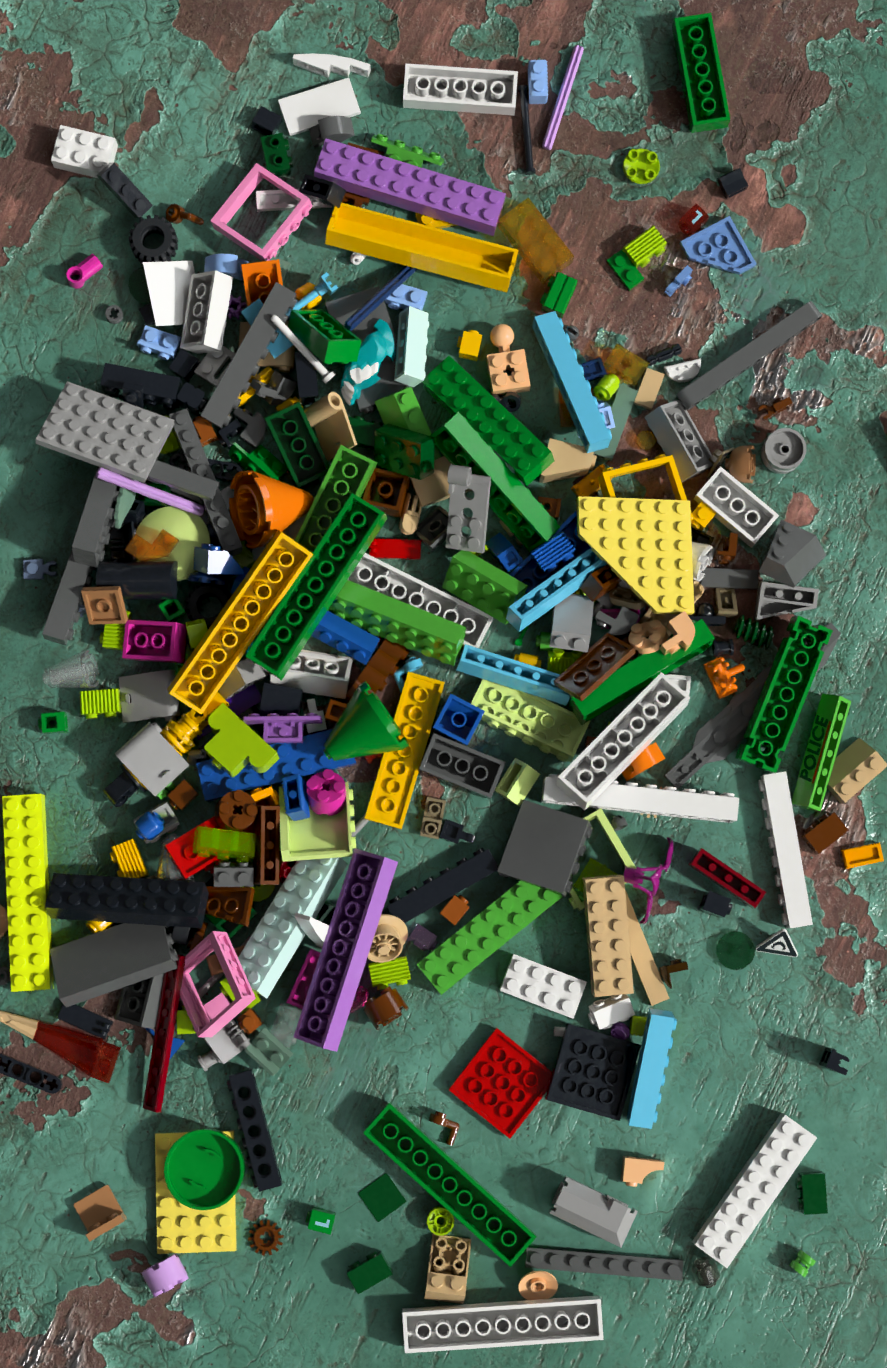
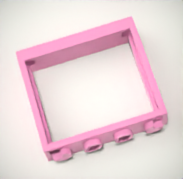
[210,163,312,261]
[180,931,256,1038]

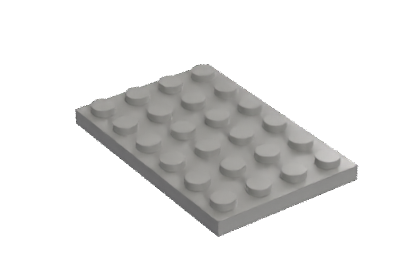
[36,381,174,483]

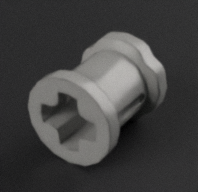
[197,1050,221,1072]

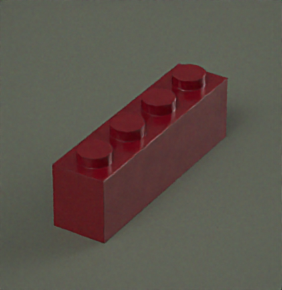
[688,848,766,909]

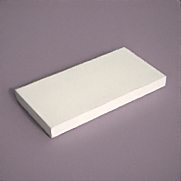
[278,78,361,136]

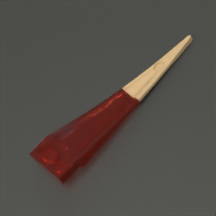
[0,1010,121,1084]

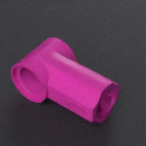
[66,253,103,289]

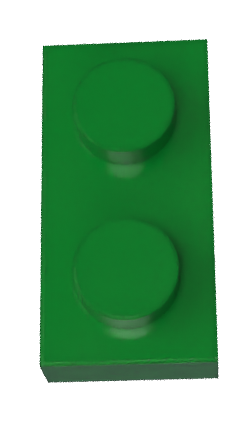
[606,249,645,291]

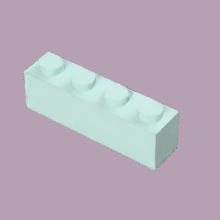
[394,306,429,387]

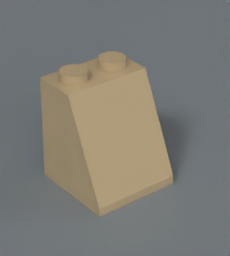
[539,438,597,483]

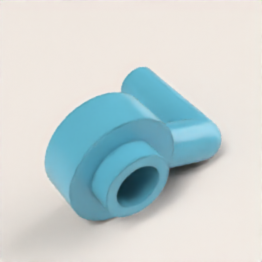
[394,656,423,693]

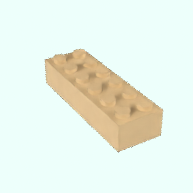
[582,874,634,997]

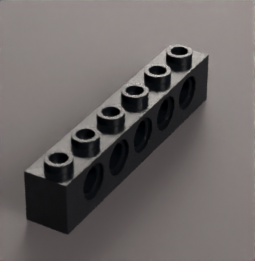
[227,1069,283,1192]

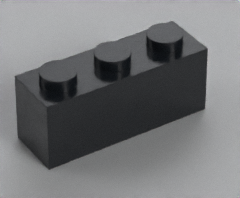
[96,163,153,218]

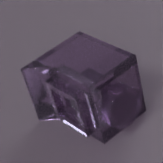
[406,924,438,952]

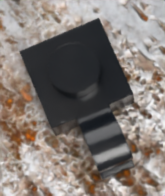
[440,819,475,844]

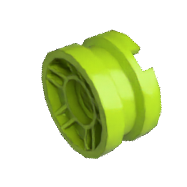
[427,1206,454,1236]

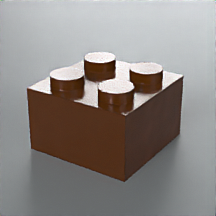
[363,468,410,518]

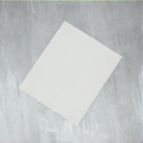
[143,261,195,326]

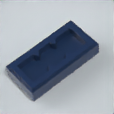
[581,357,607,382]

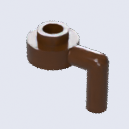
[165,204,204,225]
[428,1111,459,1146]

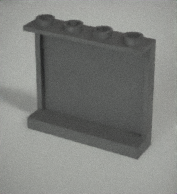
[497,800,592,897]

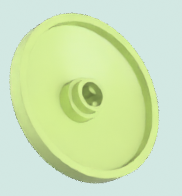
[134,506,211,581]

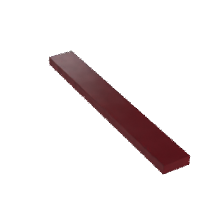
[143,954,186,1113]

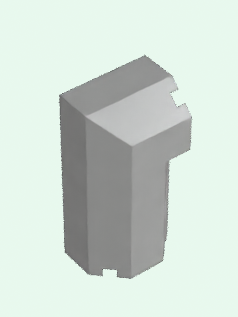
[549,1175,638,1248]

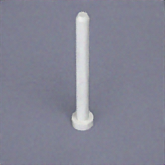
[271,315,335,384]

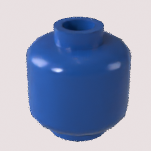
[135,811,165,840]

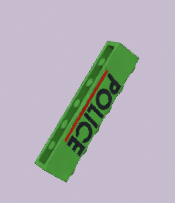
[792,693,851,812]

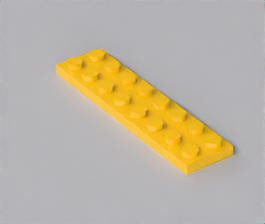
[364,672,445,830]

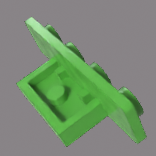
[371,134,444,168]

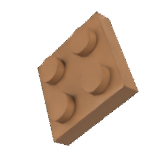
[81,586,128,625]

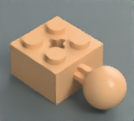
[486,324,531,396]

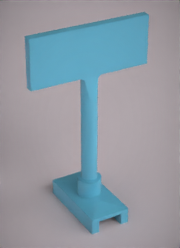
[241,272,338,359]

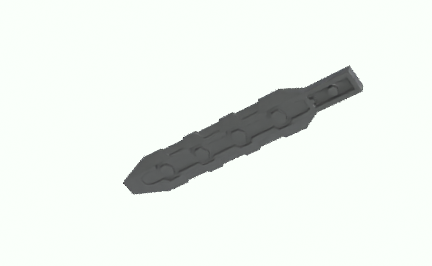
[664,623,841,790]

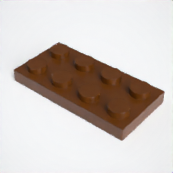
[554,633,636,702]

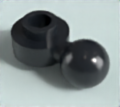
[491,392,521,412]

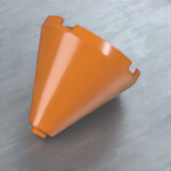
[229,470,314,548]

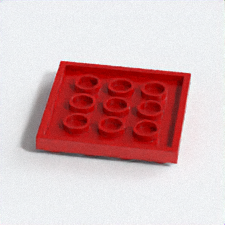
[448,1028,553,1139]

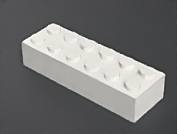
[403,64,518,116]

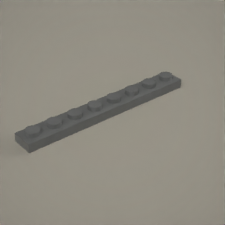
[525,1247,683,1281]

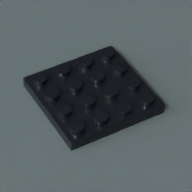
[545,1023,641,1121]

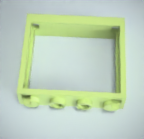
[569,808,637,910]

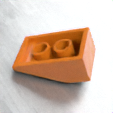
[241,259,283,307]

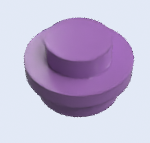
[611,1022,630,1040]

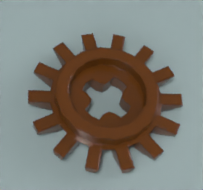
[248,1220,284,1256]

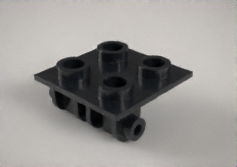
[109,521,137,561]

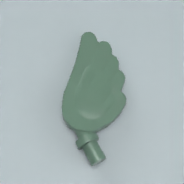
[114,478,137,529]

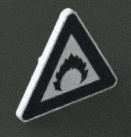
[756,929,798,957]

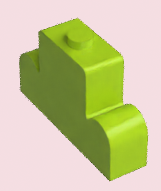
[204,703,280,777]

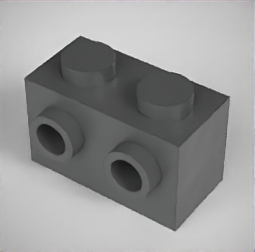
[214,860,254,887]

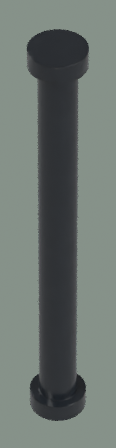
[517,85,536,175]

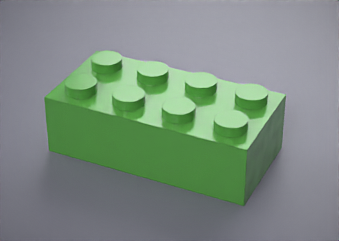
[442,550,528,625]

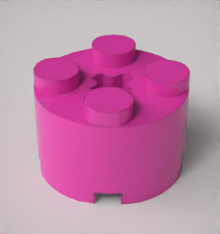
[307,769,346,816]

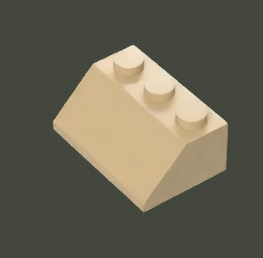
[827,738,887,804]

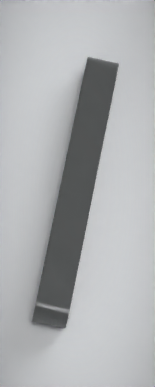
[676,301,822,411]

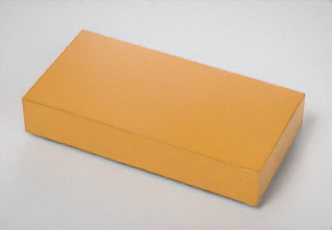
[841,842,884,869]

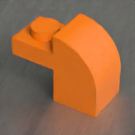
[622,742,666,781]

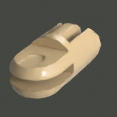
[399,493,422,535]

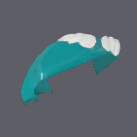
[340,319,396,406]

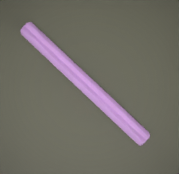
[542,45,584,150]
[96,468,204,516]

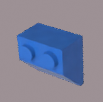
[193,543,244,575]
[433,694,485,747]

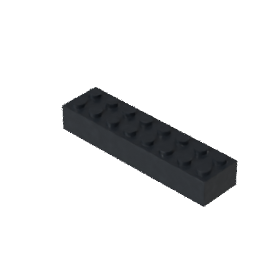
[45,873,209,928]

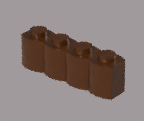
[346,639,410,699]

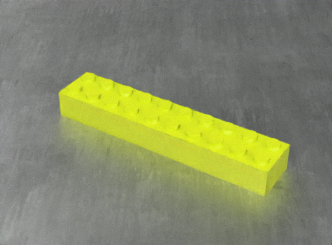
[2,794,54,992]

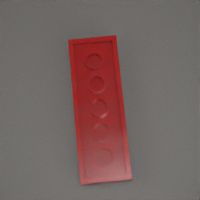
[164,788,270,880]

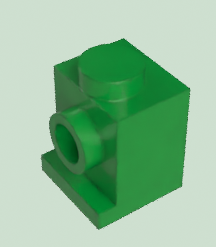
[38,712,68,734]

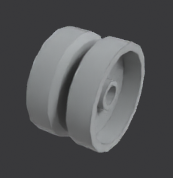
[761,428,806,474]

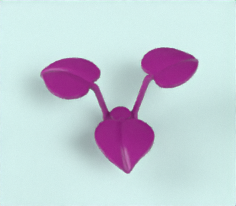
[624,837,673,924]

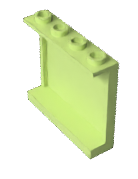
[279,781,356,862]

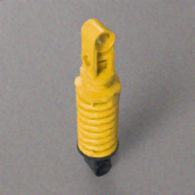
[103,692,229,807]

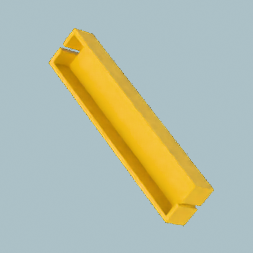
[325,203,519,293]

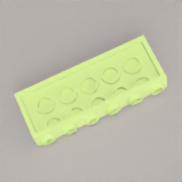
[471,679,590,762]

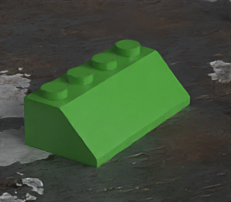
[374,386,441,460]

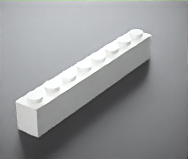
[758,771,813,928]

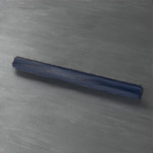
[344,266,417,331]

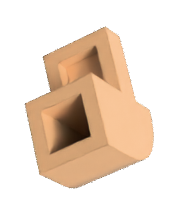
[660,611,695,656]

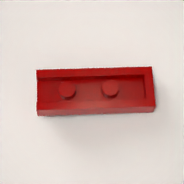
[369,539,421,560]

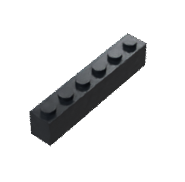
[387,848,499,923]

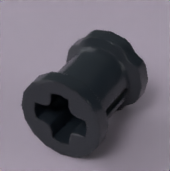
[712,639,734,657]

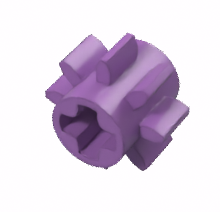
[228,295,246,320]

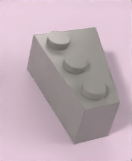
[754,581,819,620]

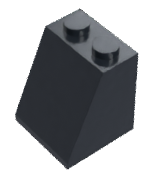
[257,683,304,736]

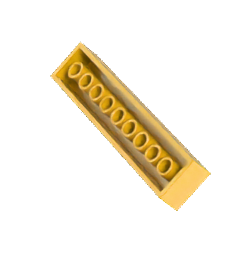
[167,529,313,715]

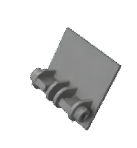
[203,1019,250,1065]

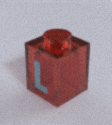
[678,204,710,236]

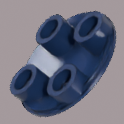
[187,571,226,585]

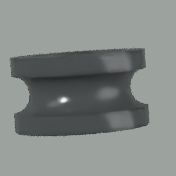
[105,305,123,324]

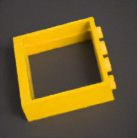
[597,454,693,521]

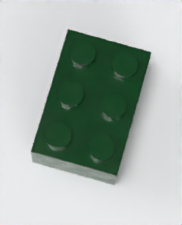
[374,424,435,480]

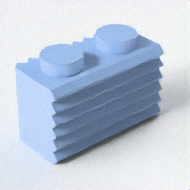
[528,60,548,104]

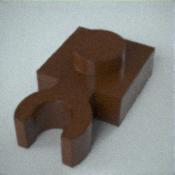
[187,922,208,952]

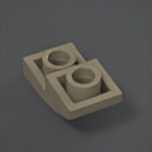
[420,796,446,839]

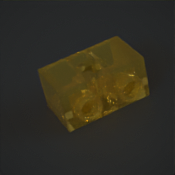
[604,344,649,386]

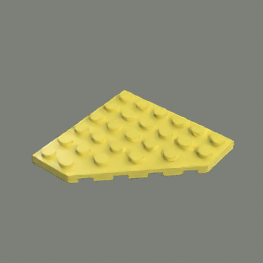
[576,496,694,615]

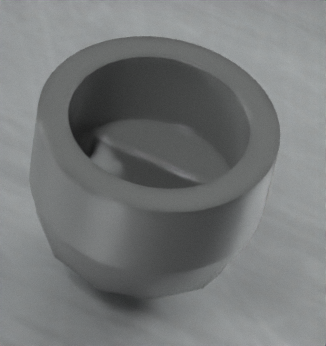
[564,325,579,341]
[611,815,628,831]

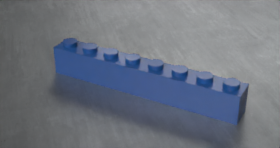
[230,566,380,665]

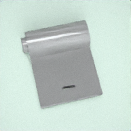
[118,670,180,723]
[115,722,189,796]

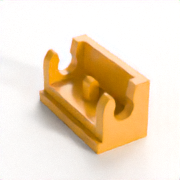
[571,464,613,497]

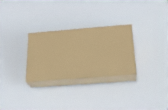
[634,368,665,410]

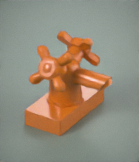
[703,657,745,700]

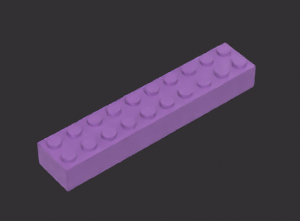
[314,138,506,236]
[293,848,398,1052]

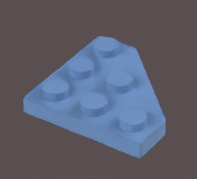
[679,216,757,275]

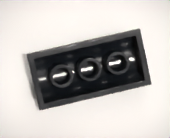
[96,561,178,600]

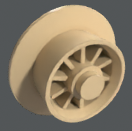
[367,914,408,963]

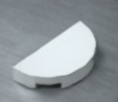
[663,358,701,382]

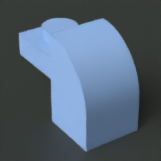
[204,254,249,281]

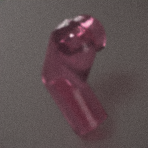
[350,986,369,1014]

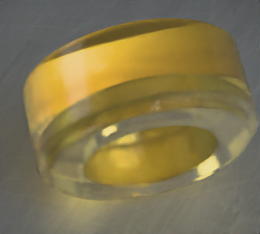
[636,431,656,451]

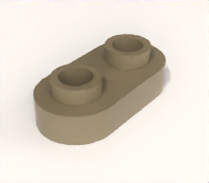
[609,587,646,610]

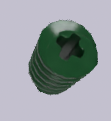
[732,615,775,651]

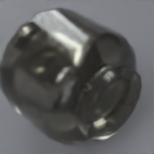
[691,1256,720,1288]

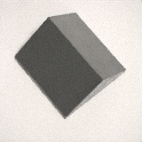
[414,505,448,552]

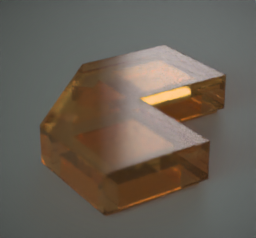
[125,529,179,561]

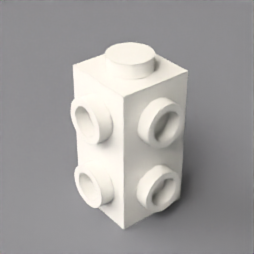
[588,994,635,1030]

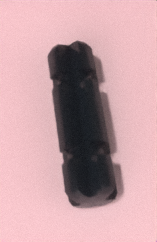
[646,344,682,366]

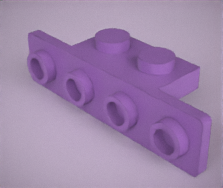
[243,713,322,743]

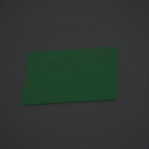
[358,1173,406,1222]

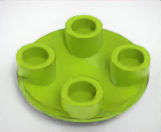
[623,149,660,184]

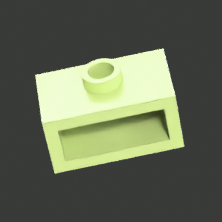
[495,758,540,807]

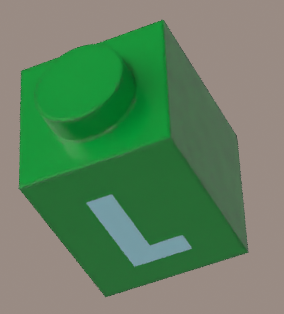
[305,1207,336,1235]

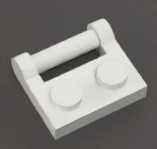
[194,346,236,387]

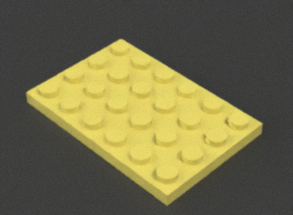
[155,1131,237,1254]

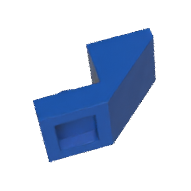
[485,533,524,573]

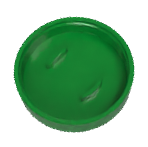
[164,1128,245,1210]

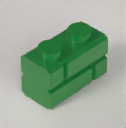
[540,272,578,318]

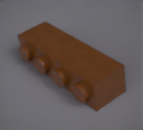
[253,806,280,885]

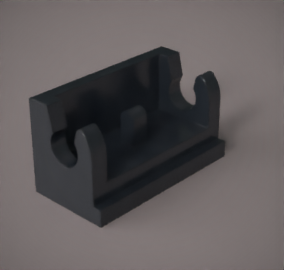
[819,1047,849,1075]

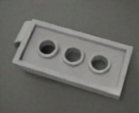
[446,464,491,553]

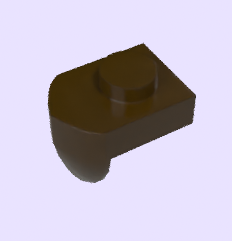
[659,959,688,989]

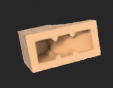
[621,1156,664,1187]

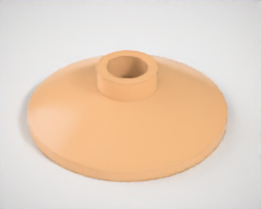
[518,1271,558,1300]

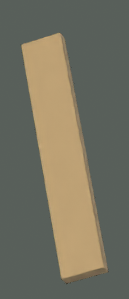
[625,890,670,1006]

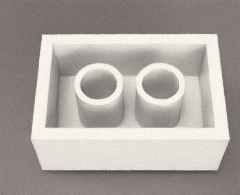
[51,125,118,178]

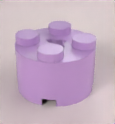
[141,1253,189,1297]

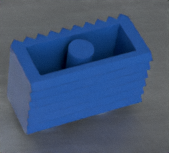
[530,531,576,573]
[282,775,310,821]

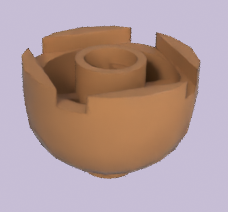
[725,445,756,483]

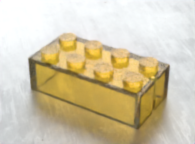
[498,198,574,284]

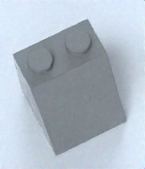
[549,594,594,652]

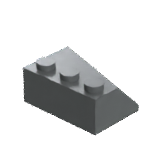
[759,520,826,588]

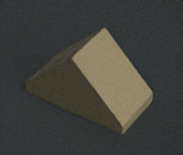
[715,588,738,618]

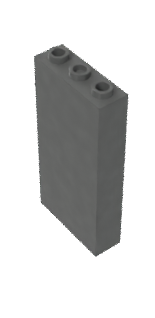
[325,286,413,414]
[50,923,178,1007]

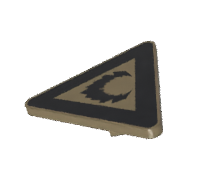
[707,447,735,479]

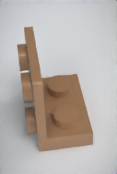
[74,1185,127,1242]

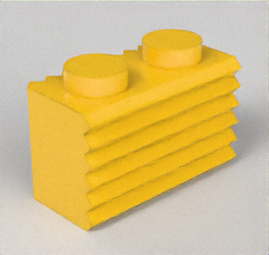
[110,839,149,878]

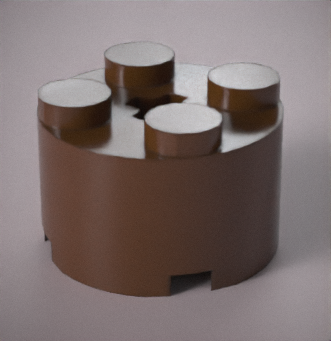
[215,790,258,833]
[363,986,409,1030]

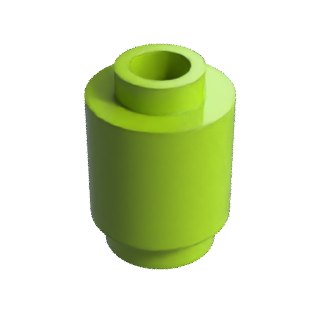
[594,373,620,401]

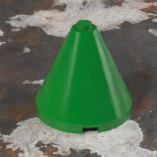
[323,681,409,761]

